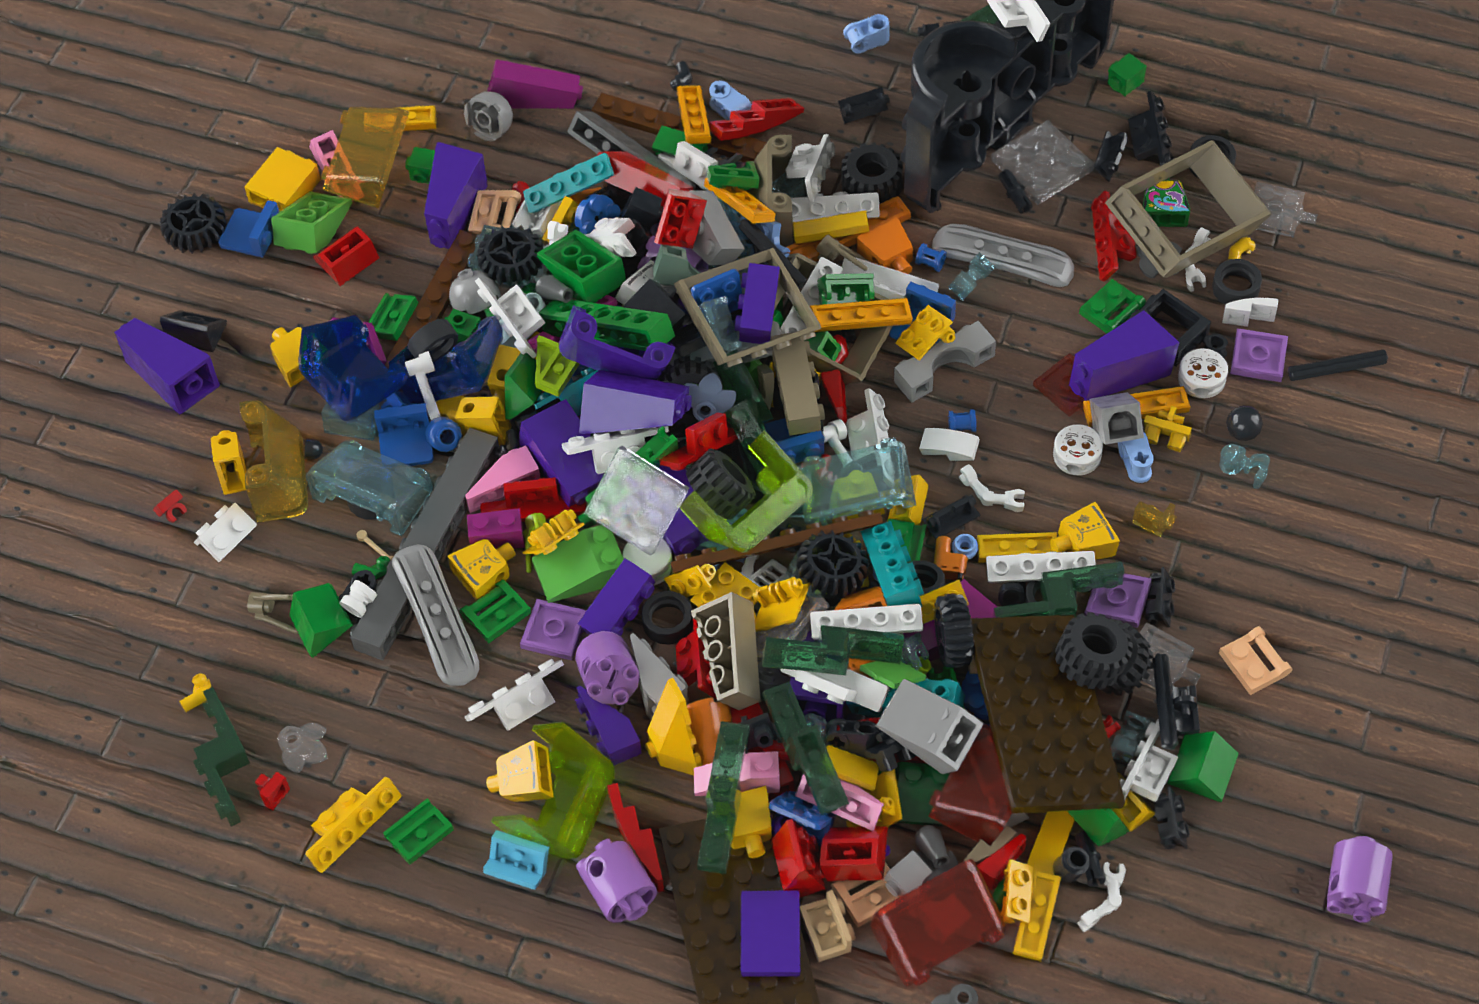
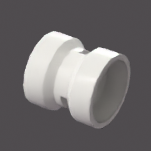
[340,580,377,618]

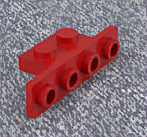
[1091,190,1137,282]
[660,412,743,471]
[480,477,587,522]
[675,619,717,700]

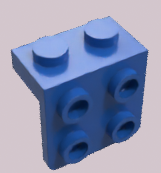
[219,200,279,258]
[685,269,742,323]
[889,282,956,345]
[374,403,434,470]
[764,418,824,469]
[768,791,837,847]

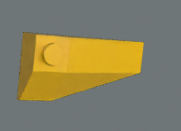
[645,677,702,776]

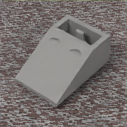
[630,633,689,720]
[876,679,983,774]

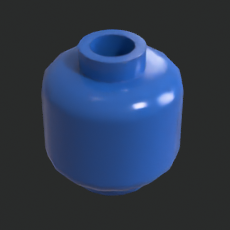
[425,416,462,452]

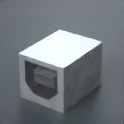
[1089,392,1144,445]

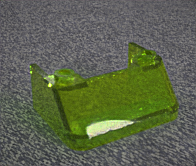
[679,430,813,552]
[491,722,615,859]

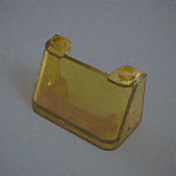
[321,107,410,208]
[239,400,308,522]

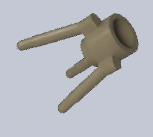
[816,235,870,271]
[247,592,298,634]

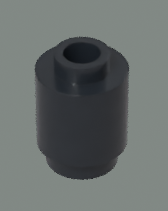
[1053,847,1089,883]

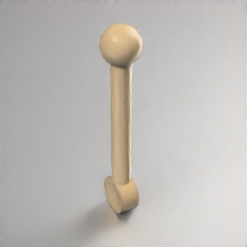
[356,530,394,560]

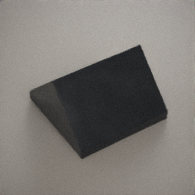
[624,278,692,332]
[160,310,227,352]

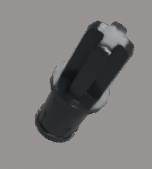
[998,169,1033,214]
[1075,831,1106,887]

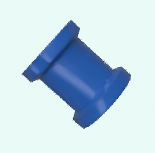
[915,243,947,272]
[948,409,976,432]

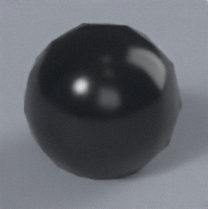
[1226,405,1263,441]

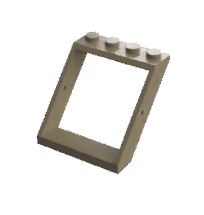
[1105,140,1272,278]
[674,248,821,367]
[775,253,892,384]

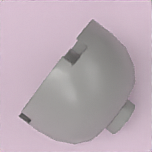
[464,92,513,141]
[449,269,501,314]

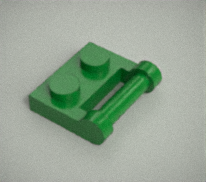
[1079,278,1146,334]
[459,579,531,644]

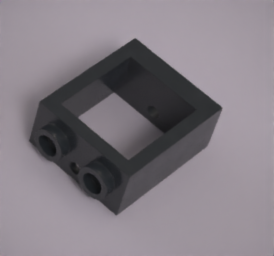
[1129,289,1211,367]

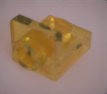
[1132,501,1177,537]

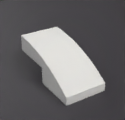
[1222,298,1278,327]
[919,428,980,461]

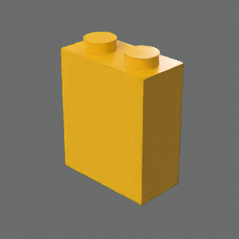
[245,147,321,212]

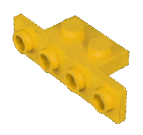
[306,777,401,873]

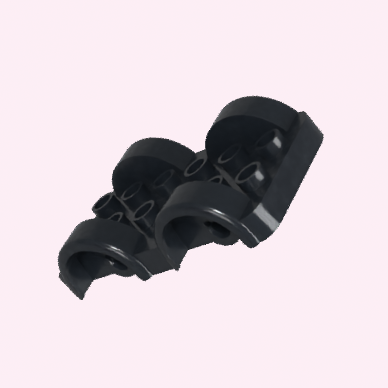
[901,0,1114,213]

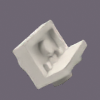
[512,200,562,237]
[194,503,257,562]

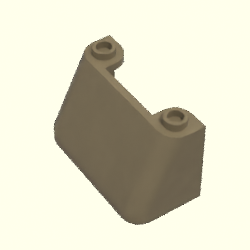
[746,135,793,247]

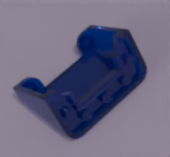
[298,315,408,421]
[388,315,503,404]

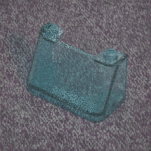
[800,438,917,526]
[306,440,433,536]

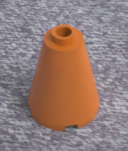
[687,697,733,766]

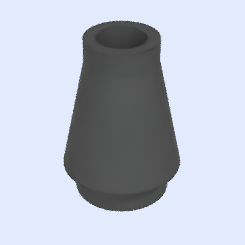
[536,275,573,303]
[915,825,950,868]

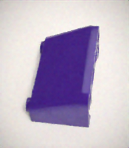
[559,305,676,380]

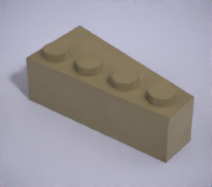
[771,332,825,436]
[691,592,761,710]

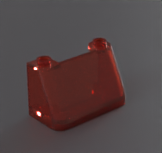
[928,723,1012,846]
[870,859,1007,987]

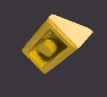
[887,475,928,526]
[819,745,879,791]
[1112,772,1155,832]

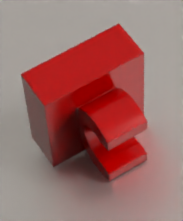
[153,489,187,523]
[255,772,290,810]

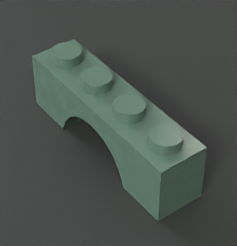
[652,244,748,294]

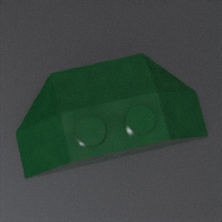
[877,762,983,827]

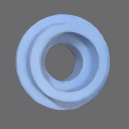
[952,534,978,559]

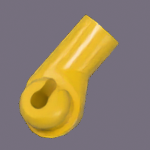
[1228,237,1256,260]
[179,673,211,713]

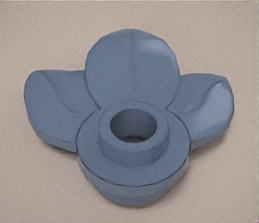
[685,372,736,421]

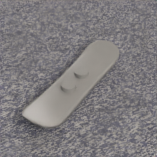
[931,224,1074,287]
[392,544,479,686]

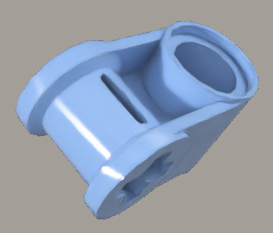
[843,14,890,54]
[709,81,752,120]
[1118,432,1154,483]

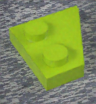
[535,335,580,397]

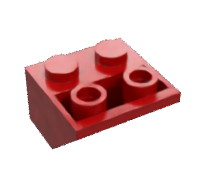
[654,188,707,249]
[313,226,380,286]
[771,819,825,898]
[820,826,888,881]

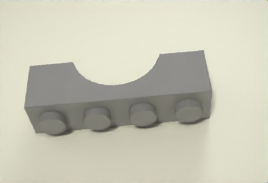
[894,321,996,403]

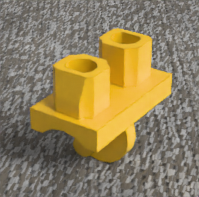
[1144,406,1192,452]

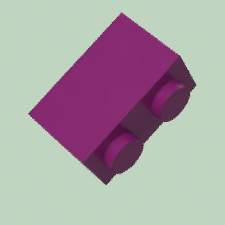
[467,508,525,549]

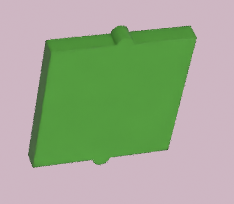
[860,657,926,689]

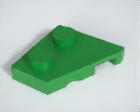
[707,161,760,190]

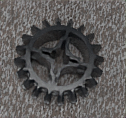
[160,192,227,254]
[477,223,544,287]
[796,530,869,599]
[933,594,974,668]

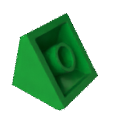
[505,352,543,420]
[289,583,353,658]
[1167,731,1239,803]
[1068,809,1129,847]

